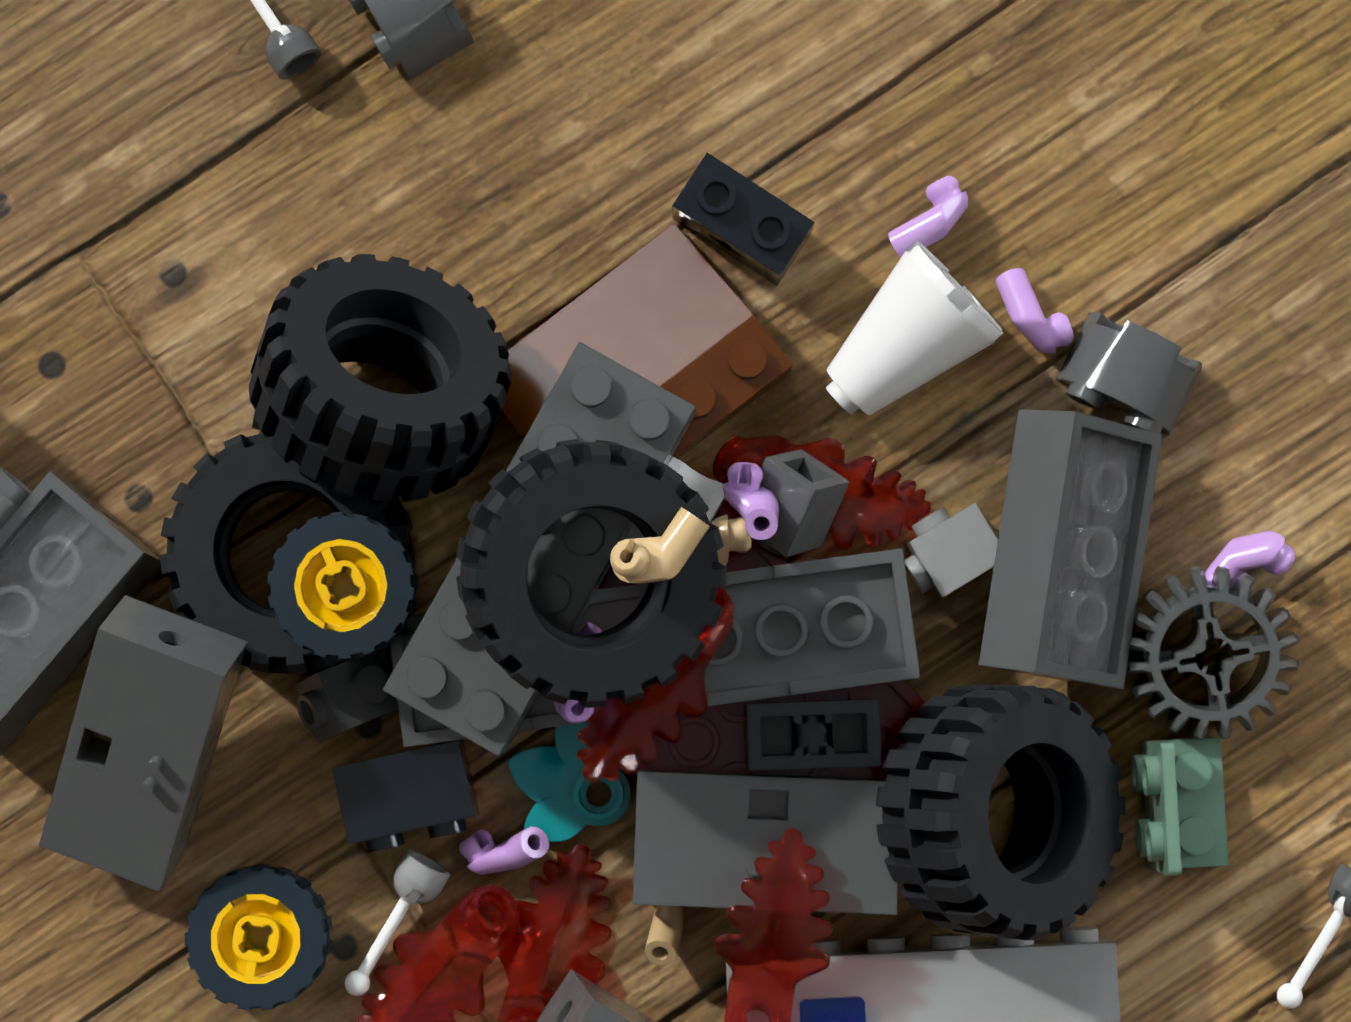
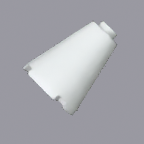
[826,241,1003,416]

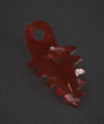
[713,435,931,550]
[577,588,733,783]
[714,828,833,1022]
[496,844,612,1022]
[355,885,519,1022]

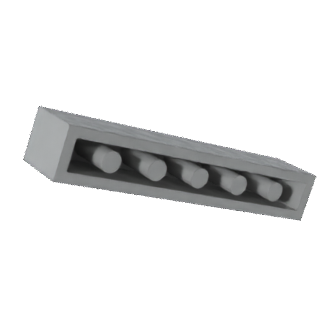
[725,927,1120,1022]

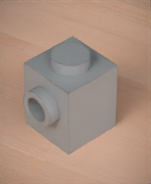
[904,502,998,599]

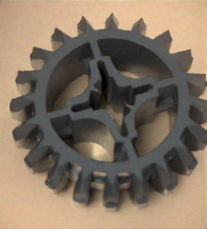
[1126,566,1299,739]

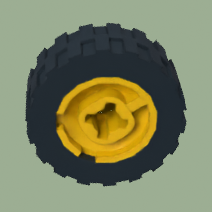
[267,512,419,660]
[185,864,333,1010]

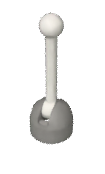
[344,849,451,996]

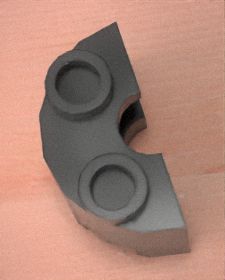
[349,0,474,80]
[1056,312,1202,436]

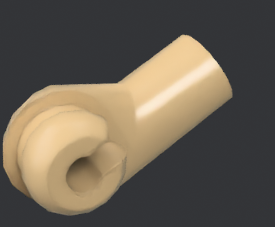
[610,507,710,584]
[711,514,751,566]
[644,905,683,966]

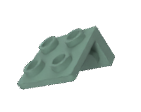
[1131,737,1229,876]

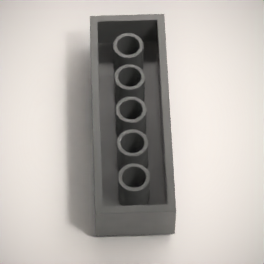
[383,341,698,756]

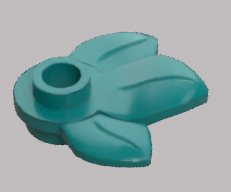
[508,723,631,842]

